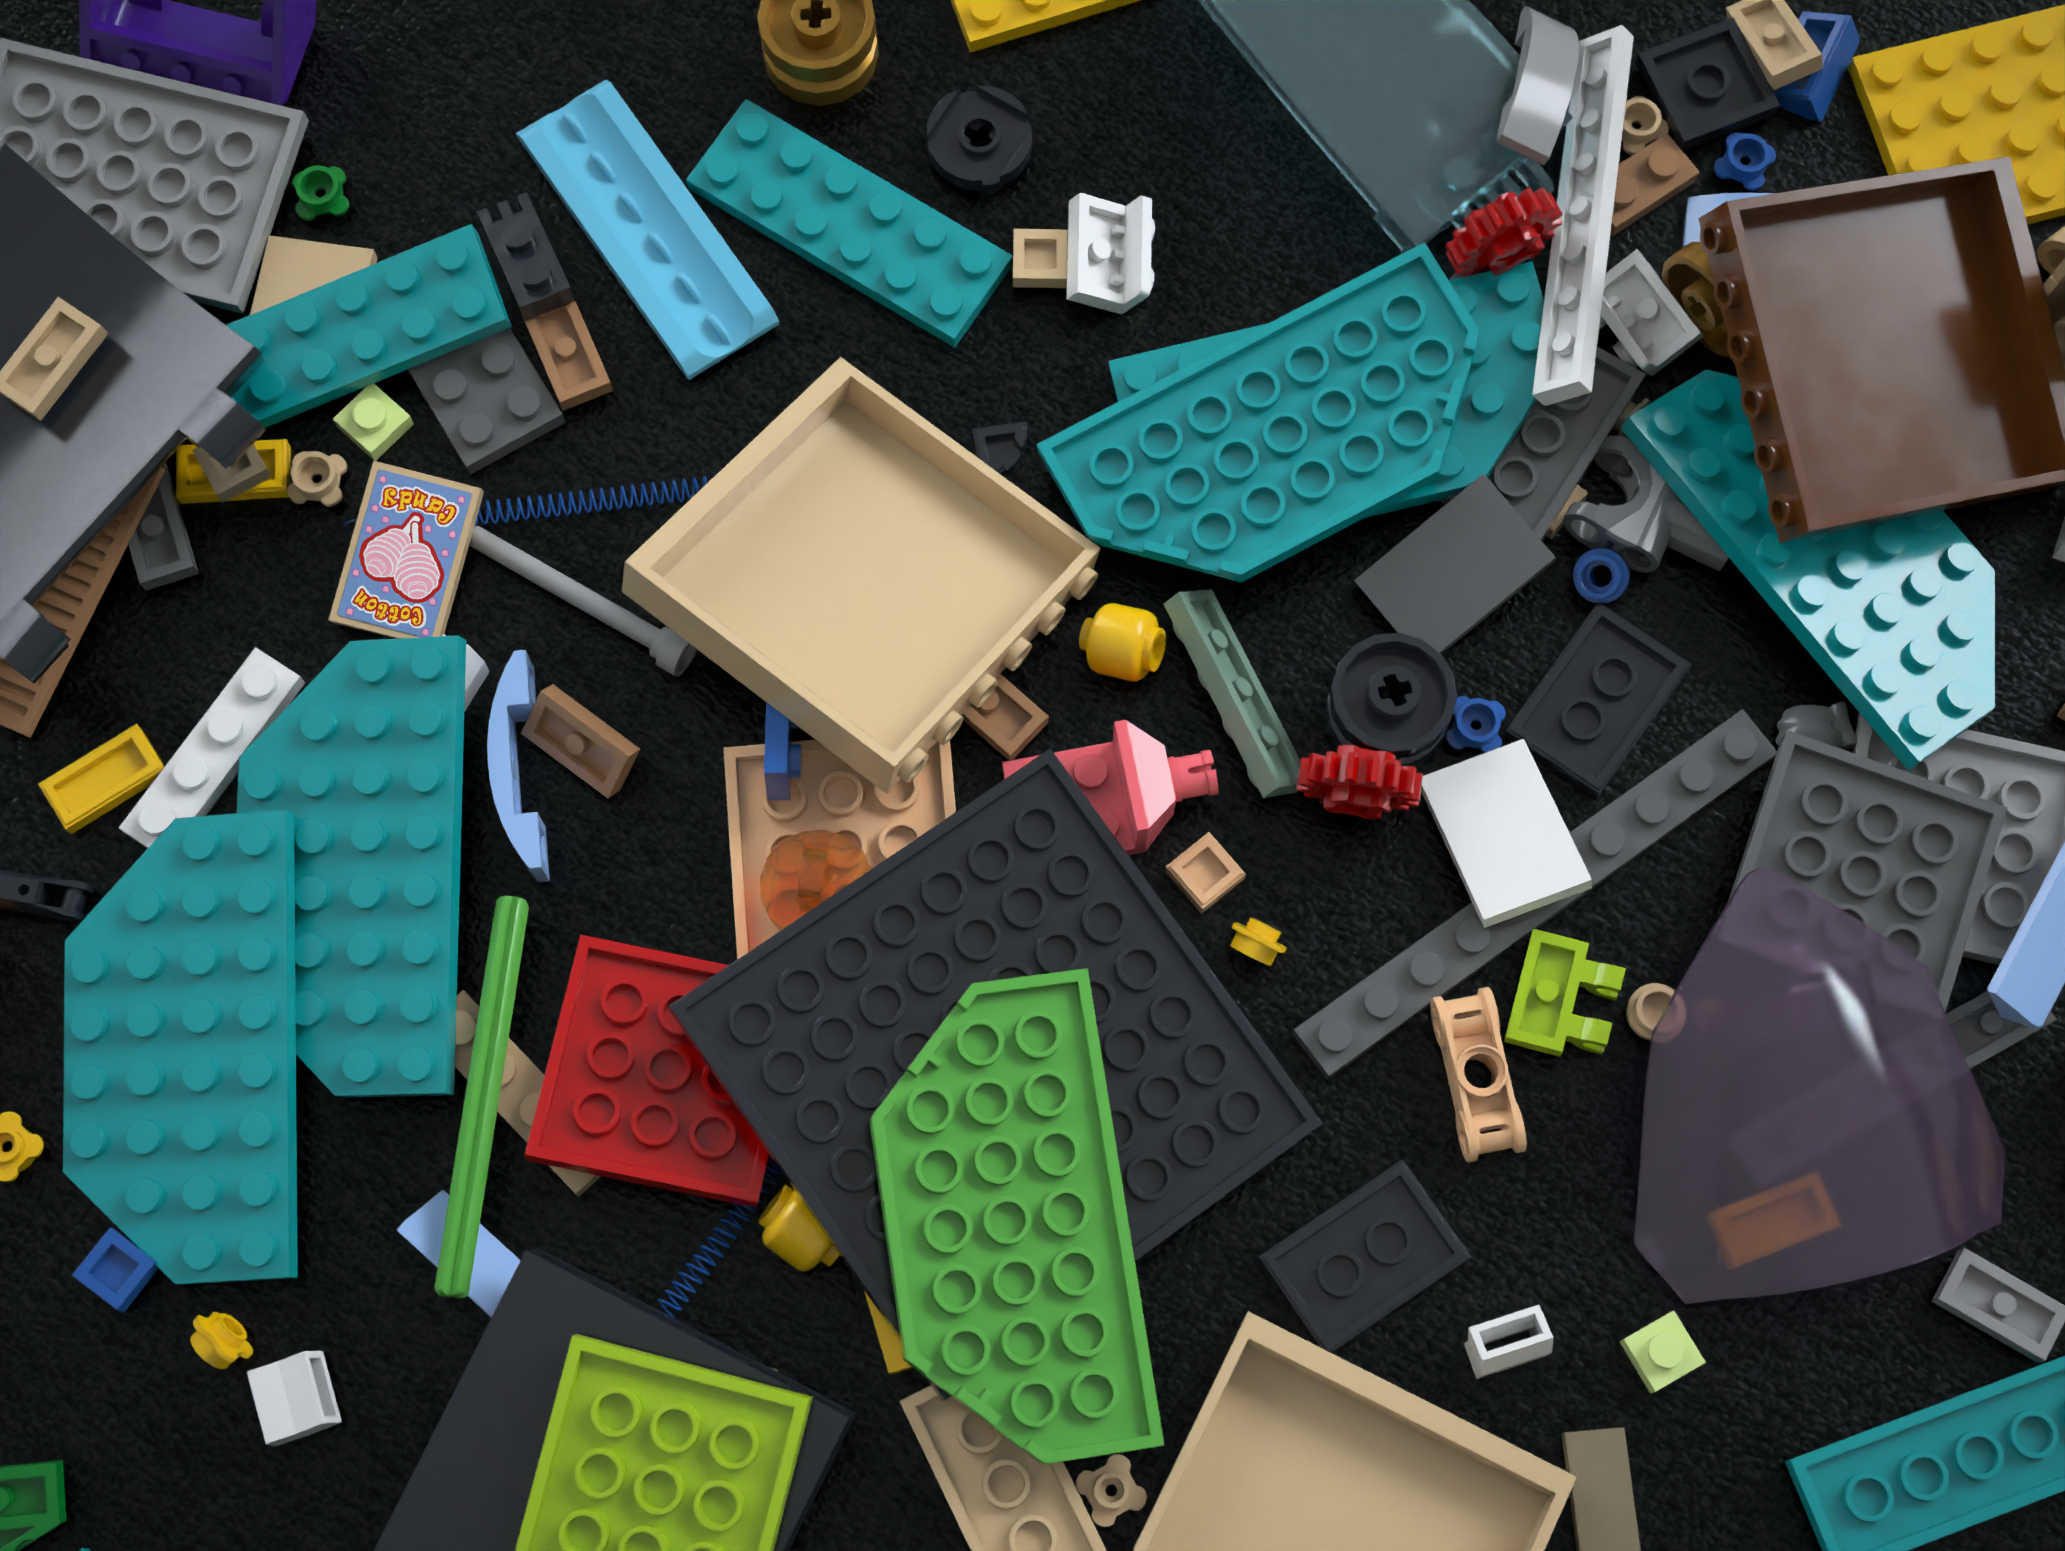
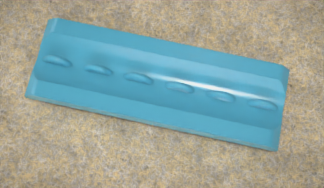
[516,80,779,380]

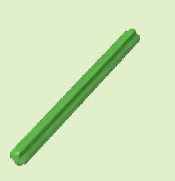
[435,896,529,1298]

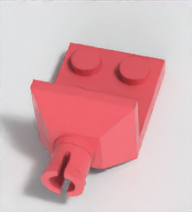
[1002,720,1218,855]

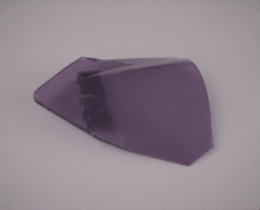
[1634,868,2005,1304]

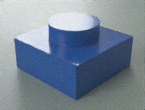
[72,1227,159,1313]

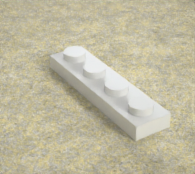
[119,647,305,849]

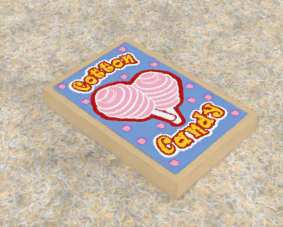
[329,461,484,639]

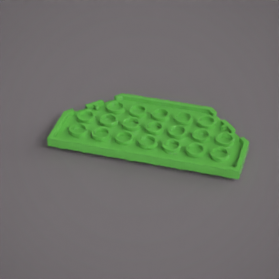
[869,968,1164,1465]

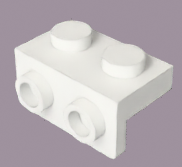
[1067,193,1155,314]
[1599,249,1704,377]

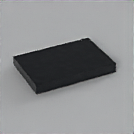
[1503,602,1692,799]
[1258,1159,1471,1353]

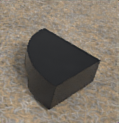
[973,421,1027,477]

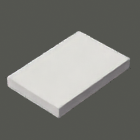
[1421,739,1592,928]

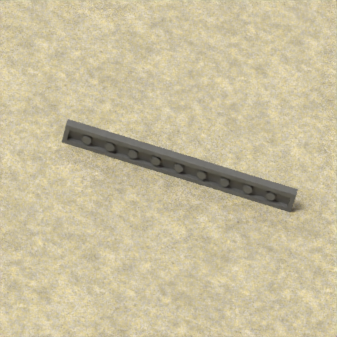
[1292,709,1777,1080]

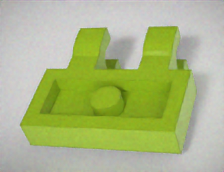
[1504,929,1626,1057]

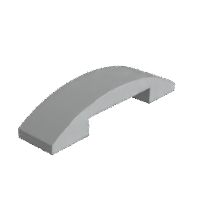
[1496,6,1579,165]

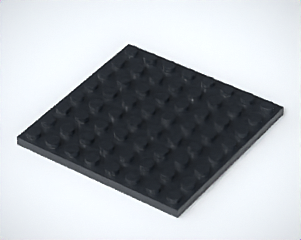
[669,748,1323,1402]

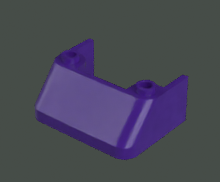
[79,0,316,106]

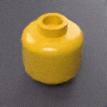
[1079,603,1166,682]
[758,1185,839,1271]

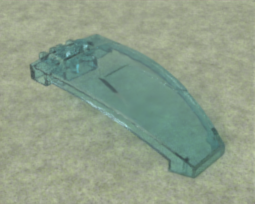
[1198,0,1573,253]

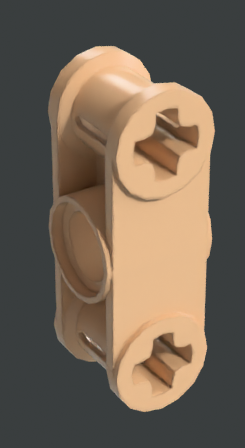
[1430,987,1527,1162]

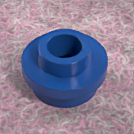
[1573,548,1630,604]

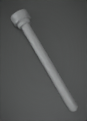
[469,526,698,677]

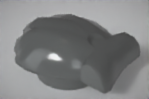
[1776,701,1857,749]

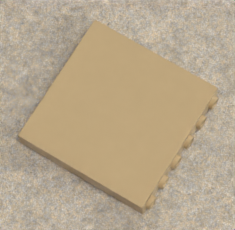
[622,357,1101,794]
[1132,1311,1577,1551]

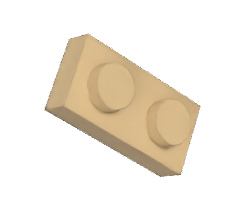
[1726,0,1823,90]
[0,297,109,421]

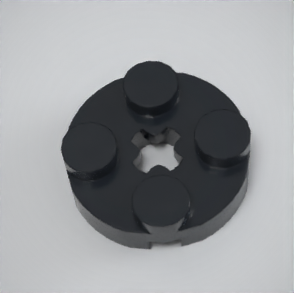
[927,86,1032,195]

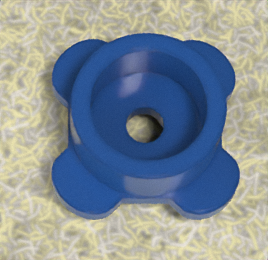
[1714,132,1776,191]
[1446,696,1506,754]

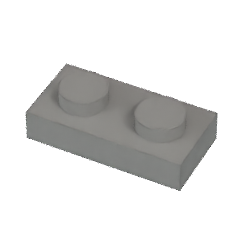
[1932,1248,2065,1363]

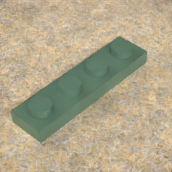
[1164,589,1300,798]

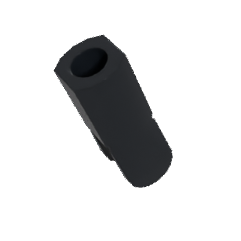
[0,870,95,924]

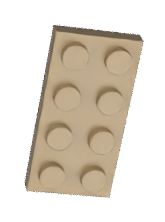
[900,1386,1107,1551]

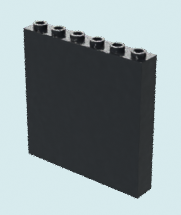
[374,1248,857,1551]

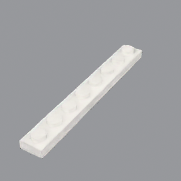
[1532,25,1634,406]

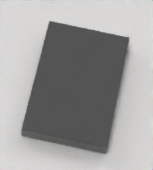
[1354,473,1556,654]

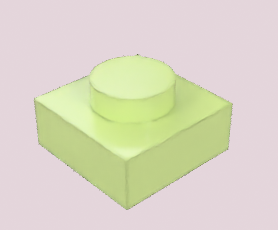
[333,383,414,461]
[1620,1310,1706,1394]

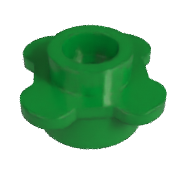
[293,165,349,221]

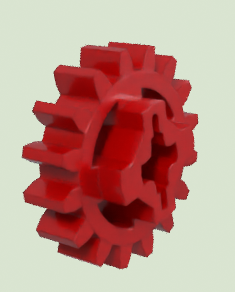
[1446,188,1563,277]
[1297,745,1423,819]

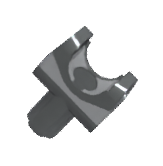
[1563,436,1728,573]

